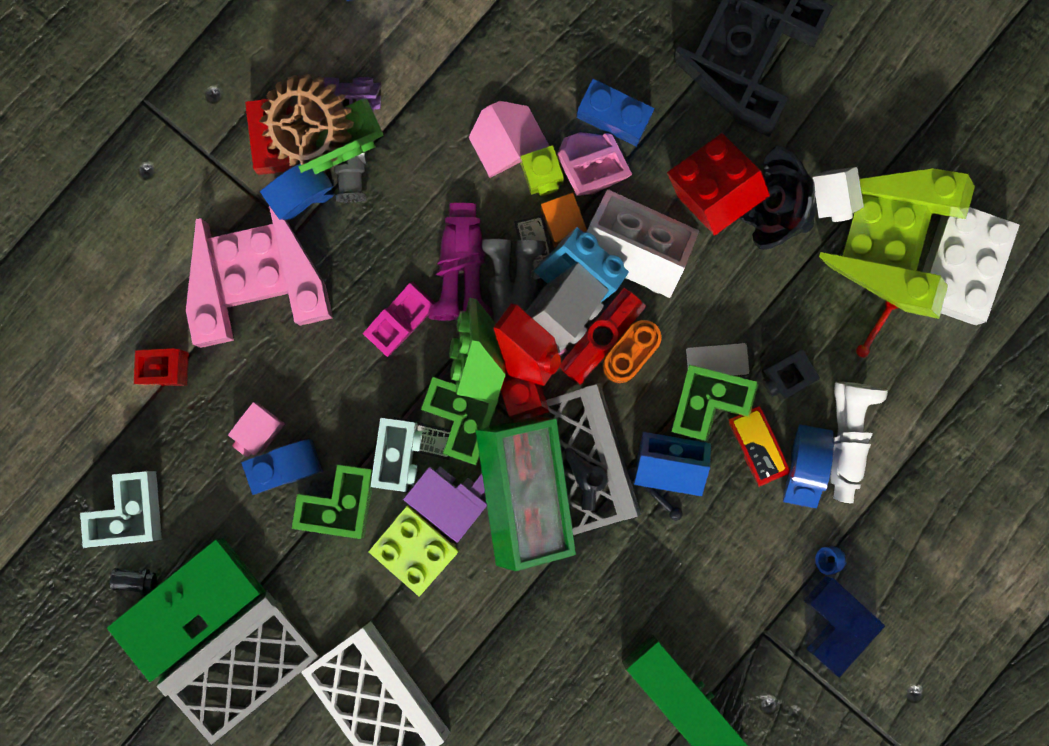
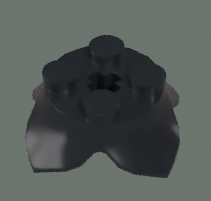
[740,145,817,250]

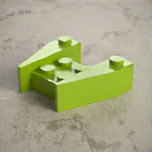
[819,168,975,319]

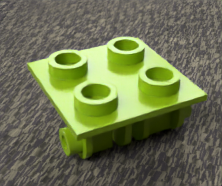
[368,505,459,597]

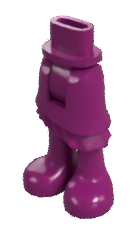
[428,203,493,321]

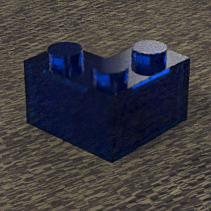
[804,576,885,678]

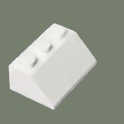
[587,189,699,298]

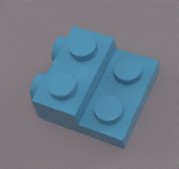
[533,227,629,302]

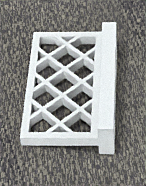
[301,621,451,746]

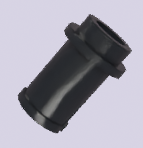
[110,568,157,596]

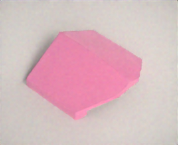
[469,101,549,178]
[557,132,632,196]

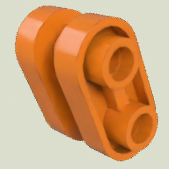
[603,320,661,383]

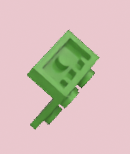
[298,98,384,174]

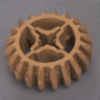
[259,74,355,166]

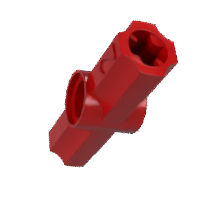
[559,288,647,385]

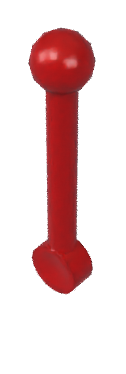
[856,301,898,358]

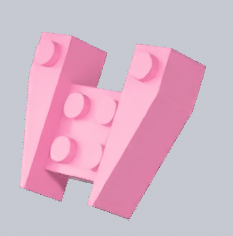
[186,206,333,348]

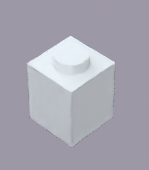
[812,167,864,222]

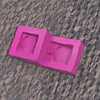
[363,282,436,357]

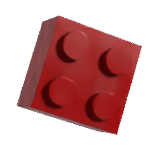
[667,133,770,236]

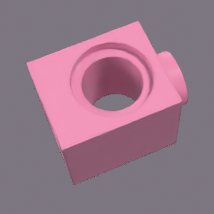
[228,402,285,457]

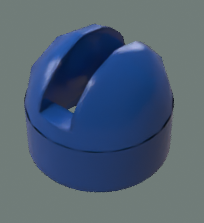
[815,546,846,575]

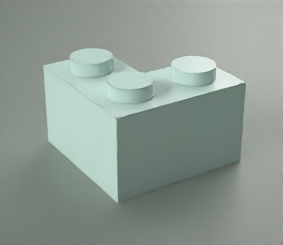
[80,471,162,548]

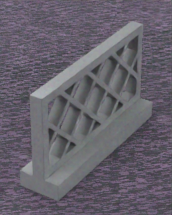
[546,384,641,535]
[156,591,319,745]

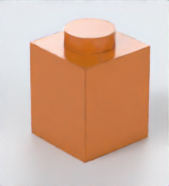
[541,193,587,247]

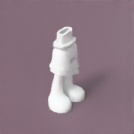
[830,381,888,503]

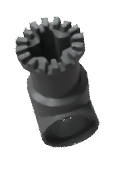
[334,151,367,203]

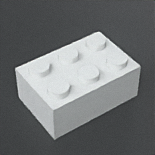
[922,207,1020,325]

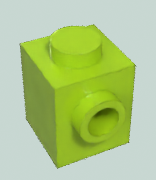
[520,145,564,196]

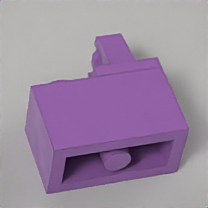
[403,466,487,543]

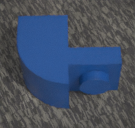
[260,163,335,220]
[783,424,834,509]
[241,439,323,495]

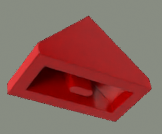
[134,348,189,386]

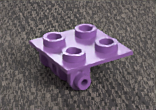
[319,77,381,113]

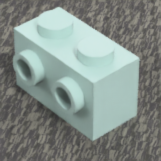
[370,418,422,492]

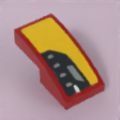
[729,406,790,487]

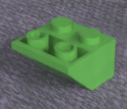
[449,298,506,401]

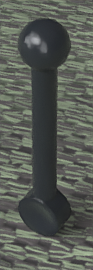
[628,467,683,521]

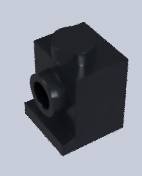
[762,349,820,400]

